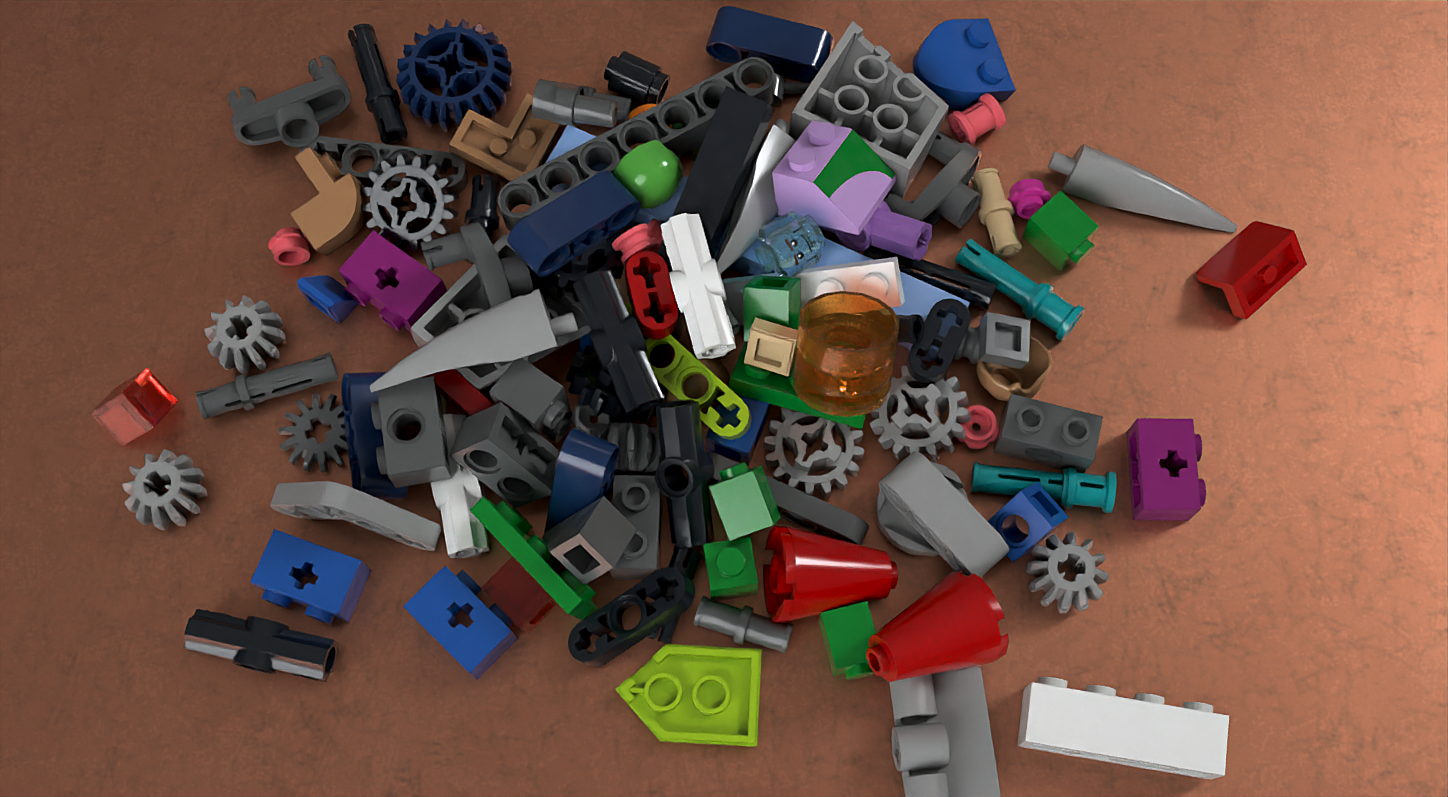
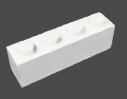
[1017,677,1229,780]

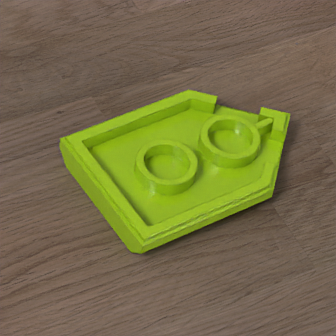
[615,644,762,747]

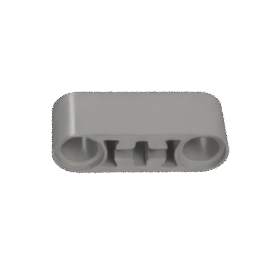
[879,451,1009,577]

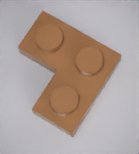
[449,93,562,182]

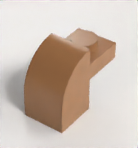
[290,147,367,256]

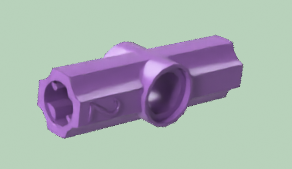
[797,200,932,261]

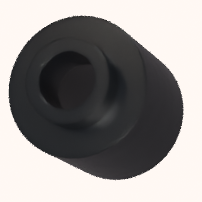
[604,51,670,105]

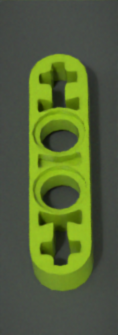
[624,303,752,440]

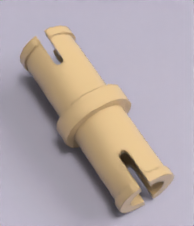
[971,168,1022,258]

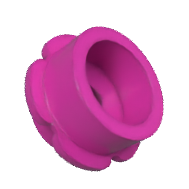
[1008,179,1051,219]

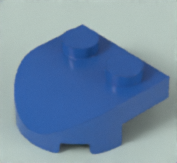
[913,18,1016,111]

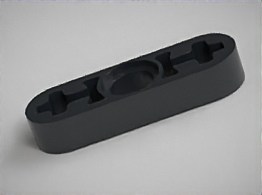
[568,567,695,667]

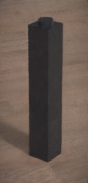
[643,86,775,365]

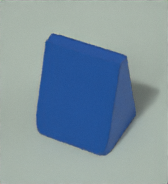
[296,275,359,323]

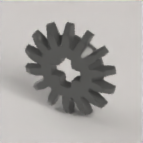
[278,393,348,472]

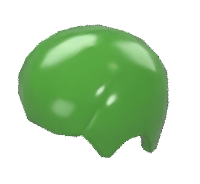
[613,140,684,209]

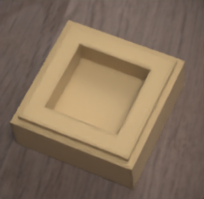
[744,318,800,376]

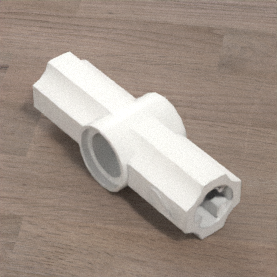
[661,213,736,359]
[431,413,490,558]

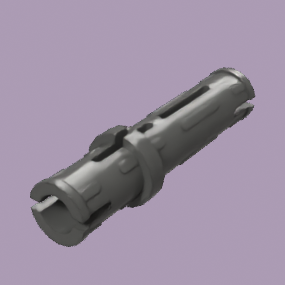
[196,352,339,420]

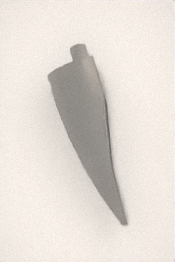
[715,119,796,274]
[1048,144,1238,233]
[370,289,578,392]

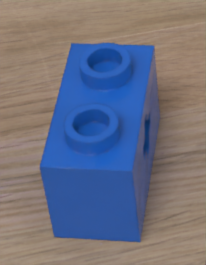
[250,529,372,625]
[403,566,518,680]

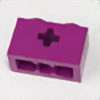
[338,230,447,333]
[1126,418,1206,521]

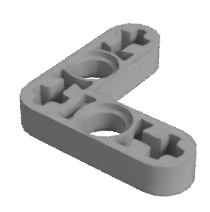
[270,481,442,551]

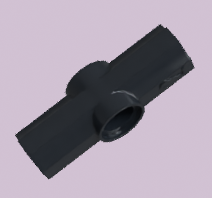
[573,270,664,416]
[655,399,715,547]
[184,609,338,682]

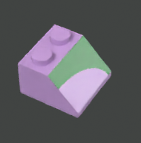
[772,120,896,235]

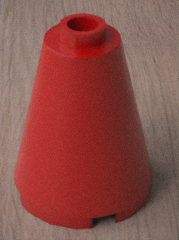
[763,526,898,623]
[866,569,1009,682]

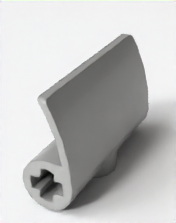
[889,666,1001,797]

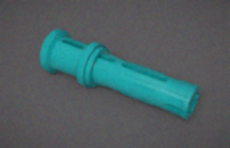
[955,238,1085,342]
[971,462,1117,513]

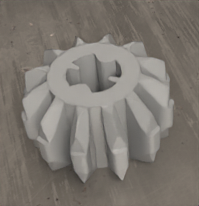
[204,295,286,375]
[122,449,207,530]
[1025,532,1109,614]

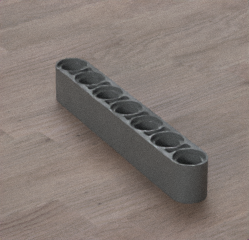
[497,57,774,232]

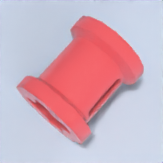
[948,93,1006,146]

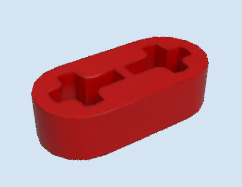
[625,251,678,340]

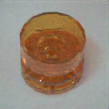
[793,291,899,417]

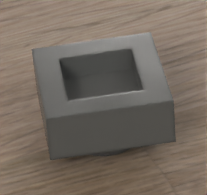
[979,312,1030,369]

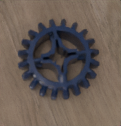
[396,18,513,132]

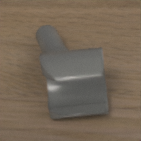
[771,73,811,106]

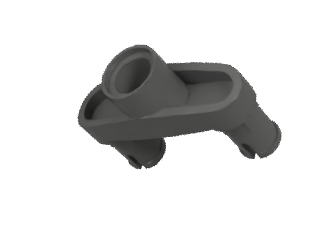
[227,55,351,148]
[532,79,633,128]
[883,130,982,228]
[420,222,534,330]

